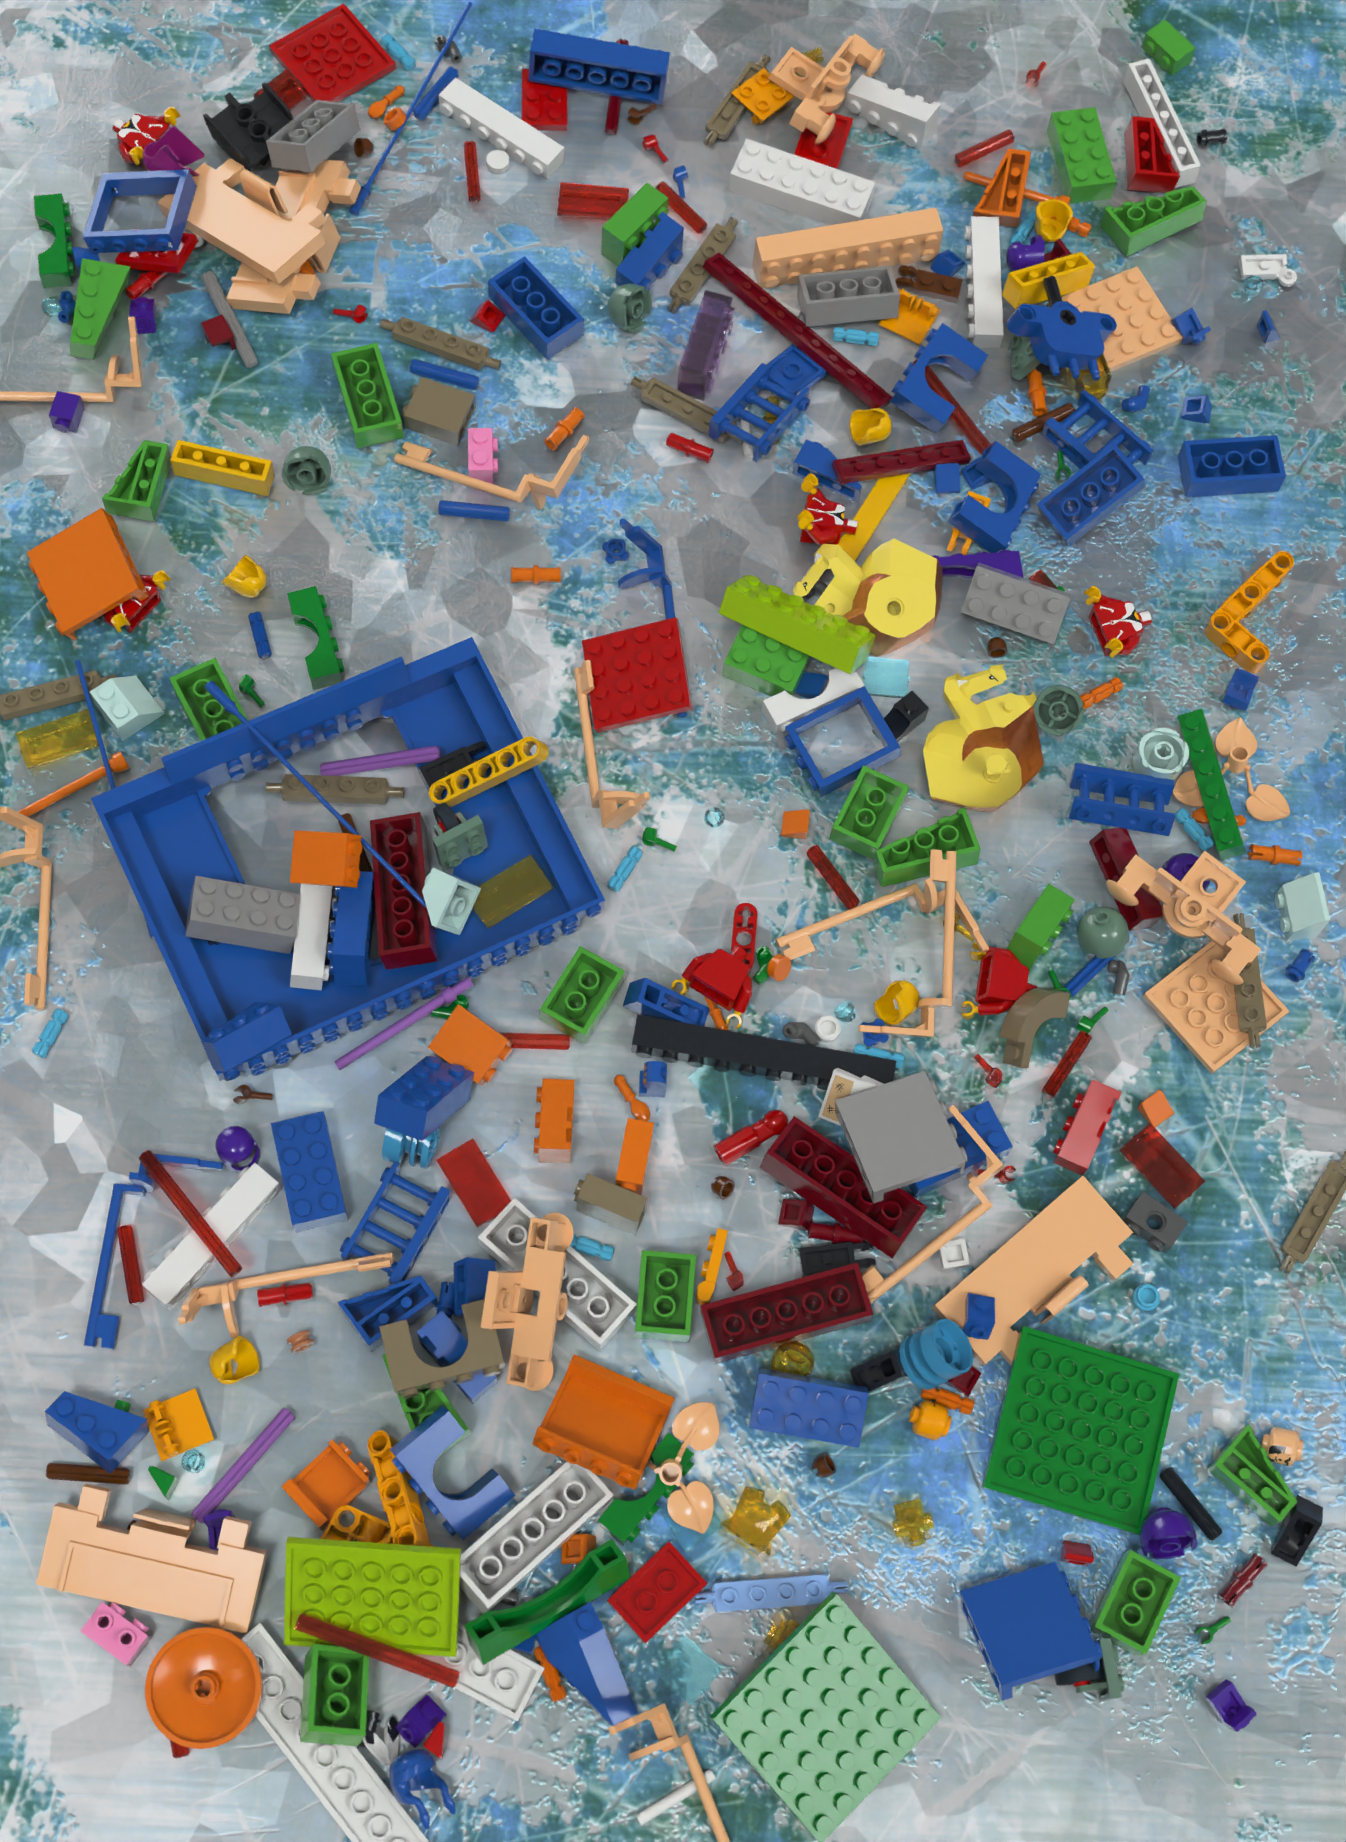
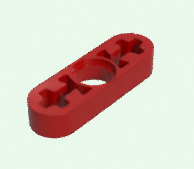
[731,903,757,975]

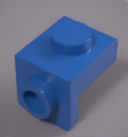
[1170,308,1211,345]
[1223,668,1259,711]
[962,1293,995,1340]

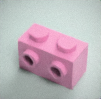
[468,428,498,484]
[81,1602,152,1667]

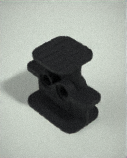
[203,82,293,172]

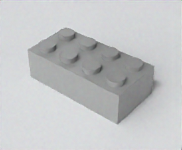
[266,100,360,173]
[797,266,900,327]
[961,563,1071,644]
[185,876,300,954]

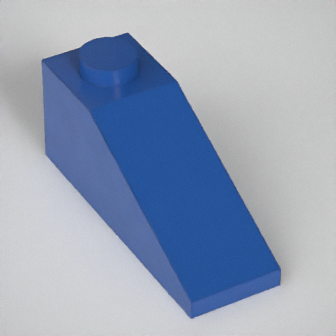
[792,439,862,502]
[623,978,709,1026]

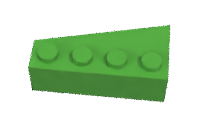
[1101,186,1207,257]
[382,1353,472,1458]

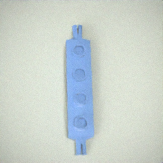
[695,1573,847,1612]

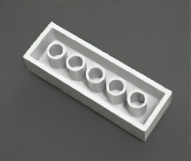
[729,139,875,225]
[478,1198,637,1351]
[460,1462,614,1614]

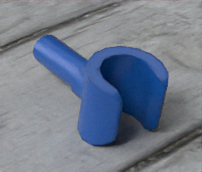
[673,165,688,199]

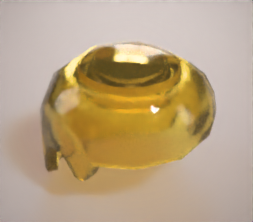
[771,1341,815,1376]

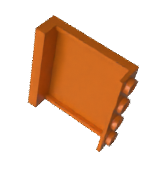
[27,508,149,641]
[532,1354,675,1490]

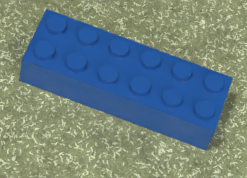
[529,29,670,104]

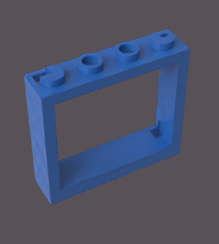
[82,169,197,253]

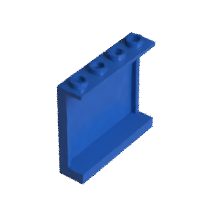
[960,1562,1103,1701]

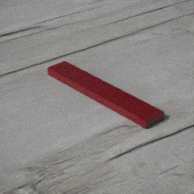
[831,440,971,485]

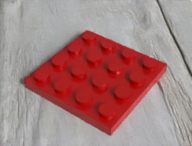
[269,3,396,102]
[582,617,693,733]

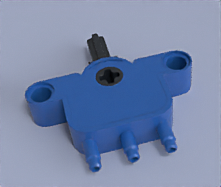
[1007,275,1117,381]

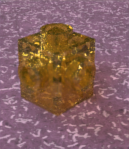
[892,1498,935,1546]

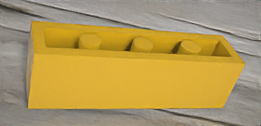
[1002,252,1095,309]
[170,440,275,496]

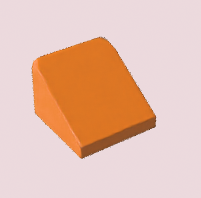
[781,809,810,839]
[1137,1089,1174,1129]
[561,1534,596,1564]

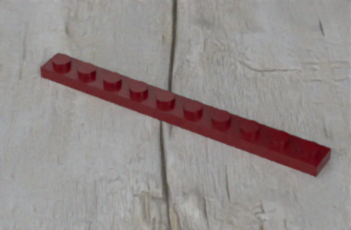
[703,252,892,409]

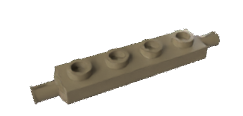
[703,54,771,147]
[667,217,738,314]
[380,317,501,370]
[630,376,743,444]
[0,670,117,721]
[266,774,404,804]
[1233,913,1267,1048]
[1279,1151,1346,1274]

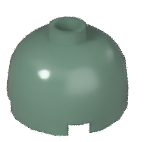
[608,283,652,333]
[282,446,331,495]
[1033,684,1084,735]
[1077,906,1130,959]

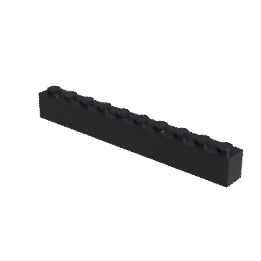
[631,1015,896,1090]

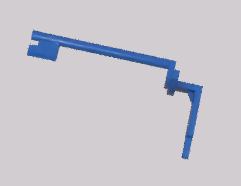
[618,519,687,717]
[83,1152,223,1349]

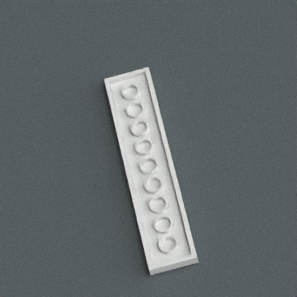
[241,1623,429,1842]

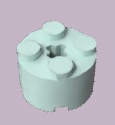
[1133,728,1189,781]

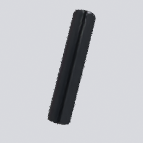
[1159,1467,1222,1541]

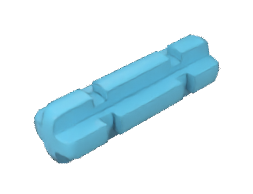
[381,33,416,71]
[1008,210,1036,246]
[833,327,879,346]
[1175,808,1215,851]
[607,846,642,892]
[32,1008,69,1058]
[853,1044,904,1068]
[570,1234,614,1261]

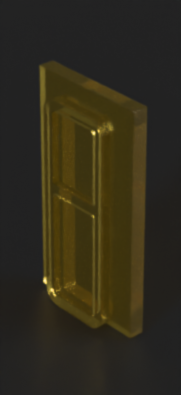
[15,709,99,770]
[473,855,553,929]

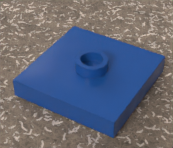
[766,344,826,396]

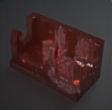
[253,69,306,110]

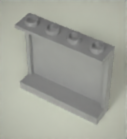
[835,1071,968,1204]

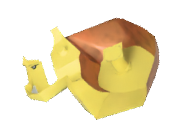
[791,538,942,657]
[923,664,1044,812]

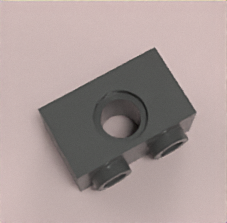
[1123,1192,1188,1254]

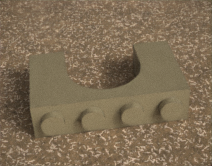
[380,1299,505,1398]

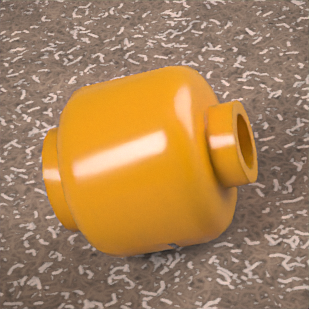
[908,1400,952,1441]

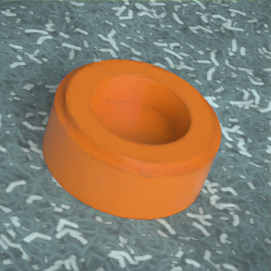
[383,107,407,131]
[767,954,791,981]

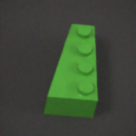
[70,258,130,360]
[873,807,981,887]

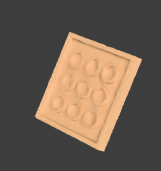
[1061,266,1183,376]
[1143,941,1289,1074]

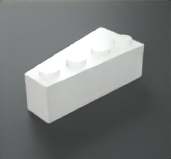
[845,75,941,151]

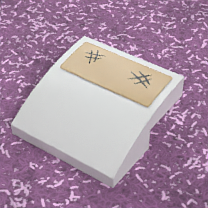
[818,1067,883,1126]

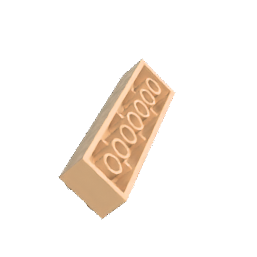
[752,208,944,288]

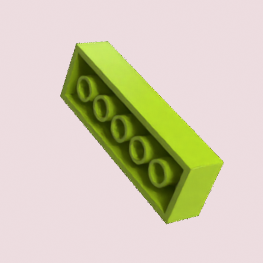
[718,575,876,674]

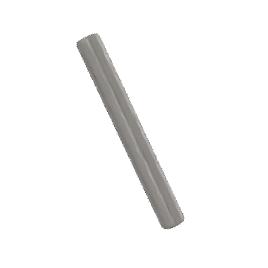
[202,271,258,369]

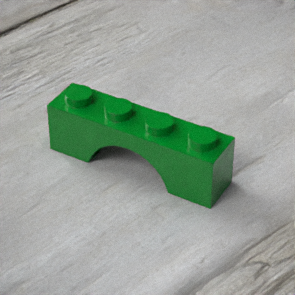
[34,193,75,288]
[287,586,345,690]
[597,1433,694,1545]

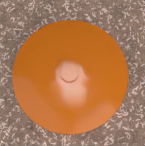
[145,1627,263,1749]

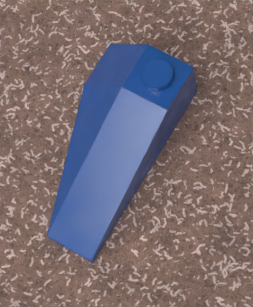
[535,1603,638,1726]

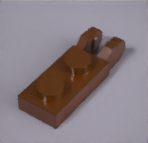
[896,265,963,304]

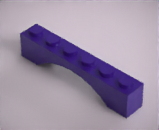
[932,550,1023,579]

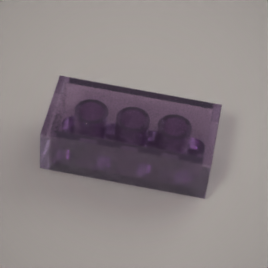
[677,290,735,401]

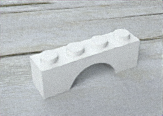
[761,668,865,735]

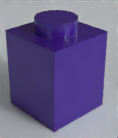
[49,391,85,433]

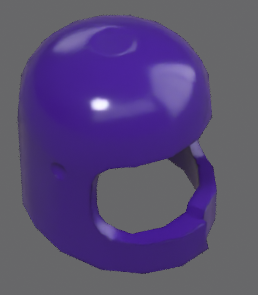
[1006,235,1045,272]
[215,1126,260,1173]

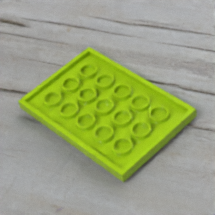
[284,1537,461,1657]

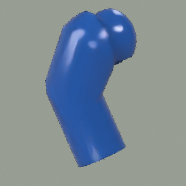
[58,291,76,323]
[1122,385,1150,412]

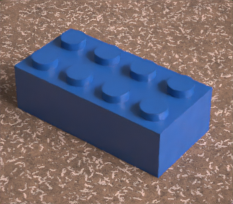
[488,256,584,360]
[1178,435,1286,497]
[1037,443,1145,547]
[328,871,376,987]
[374,1056,474,1141]
[908,1101,1013,1198]
[271,1111,348,1233]
[749,1368,869,1448]

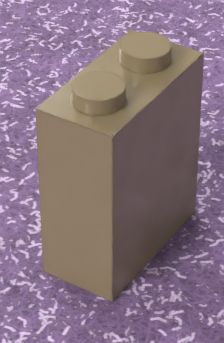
[402,377,476,446]
[574,1173,648,1236]

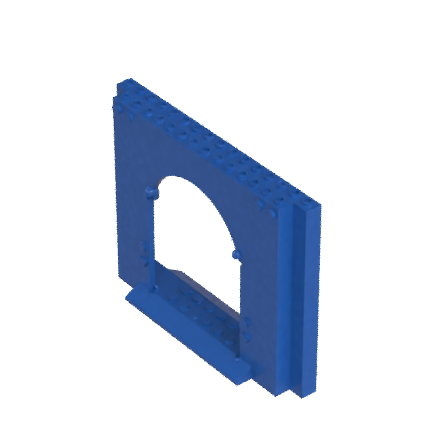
[91,637,605,1081]

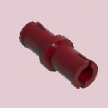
[807,1221,863,1244]
[1218,1553,1268,1608]

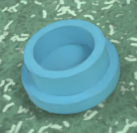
[1133,1284,1160,1311]

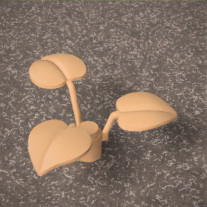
[1172,717,1290,821]
[639,1402,720,1534]

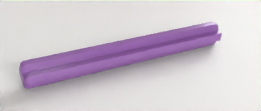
[320,746,440,776]
[191,1408,295,1523]

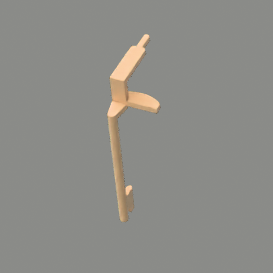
[0,317,143,403]
[394,435,590,510]
[574,660,650,829]
[0,807,52,1011]
[858,849,956,1038]
[775,878,989,960]
[861,1105,1005,1304]
[178,1252,394,1338]
[608,1703,730,1842]

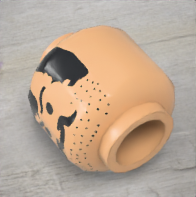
[1261,1427,1303,1466]

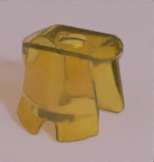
[1066,354,1112,400]
[719,1487,791,1557]

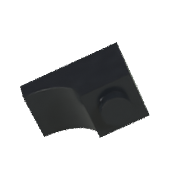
[872,691,929,742]
[850,1350,910,1393]
[1271,1495,1323,1567]

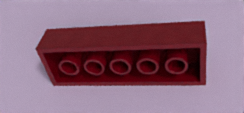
[370,812,437,970]
[759,1116,927,1259]
[700,1262,874,1364]

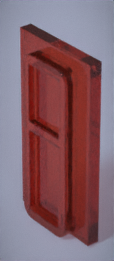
[557,182,629,220]
[1119,1123,1205,1209]
[436,1139,511,1228]

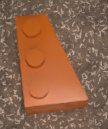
[973,148,1031,228]
[534,1078,574,1164]

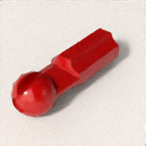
[713,1110,788,1166]

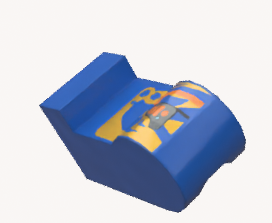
[639,1061,667,1098]

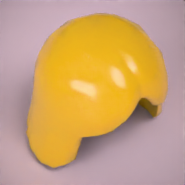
[1035,199,1073,242]
[849,408,892,446]
[222,555,267,598]
[874,980,920,1025]
[209,1336,260,1385]

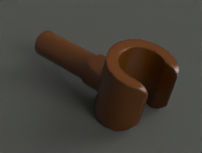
[627,104,657,125]
[233,1085,273,1104]

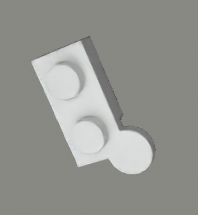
[1239,254,1297,287]

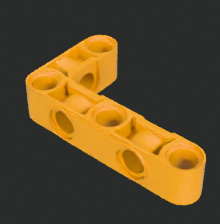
[1205,551,1294,673]
[367,1430,430,1546]
[320,1505,435,1547]

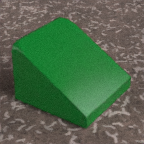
[148,1466,179,1500]

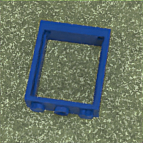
[783,686,901,797]

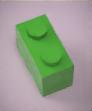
[1141,20,1196,76]

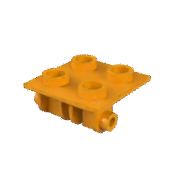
[731,68,795,125]
[879,288,941,345]
[143,1388,215,1462]

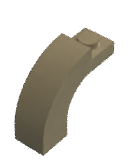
[999,987,1070,1068]

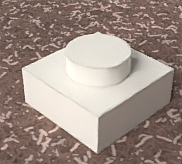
[938,1238,970,1271]

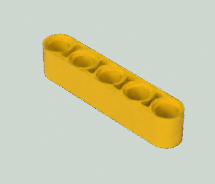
[429,737,549,807]

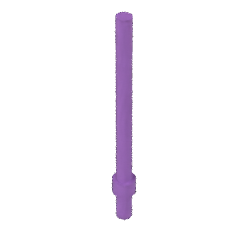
[334,977,473,1070]

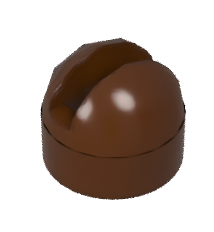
[354,138,374,157]
[987,637,1007,658]
[711,1176,735,1200]
[812,1453,836,1478]

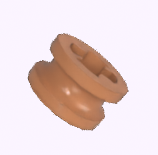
[286,1330,314,1354]

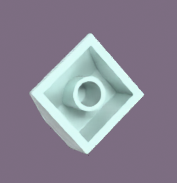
[90,676,165,741]
[422,867,481,935]
[1274,872,1330,941]

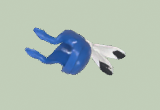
[363,1717,456,1830]

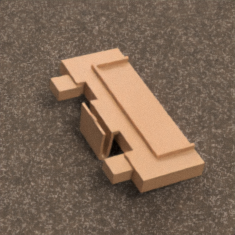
[157,158,326,284]
[226,160,361,314]
[931,1176,1133,1366]
[36,1484,268,1634]

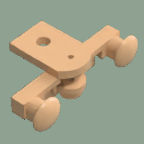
[769,34,885,144]
[1106,851,1261,985]
[481,1213,574,1391]

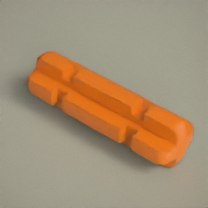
[1050,217,1092,237]
[1080,677,1123,709]
[921,1388,974,1415]
[534,1646,566,1702]

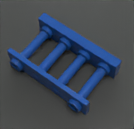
[708,363,810,463]
[1041,390,1154,469]
[1069,763,1175,836]
[340,1162,452,1285]

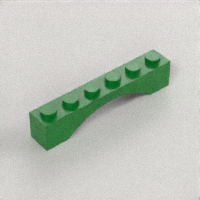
[1178,708,1247,861]
[464,1539,630,1665]

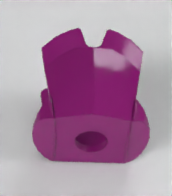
[143,126,204,177]

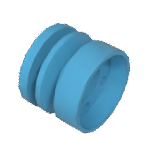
[382,1127,440,1169]
[899,1319,973,1390]

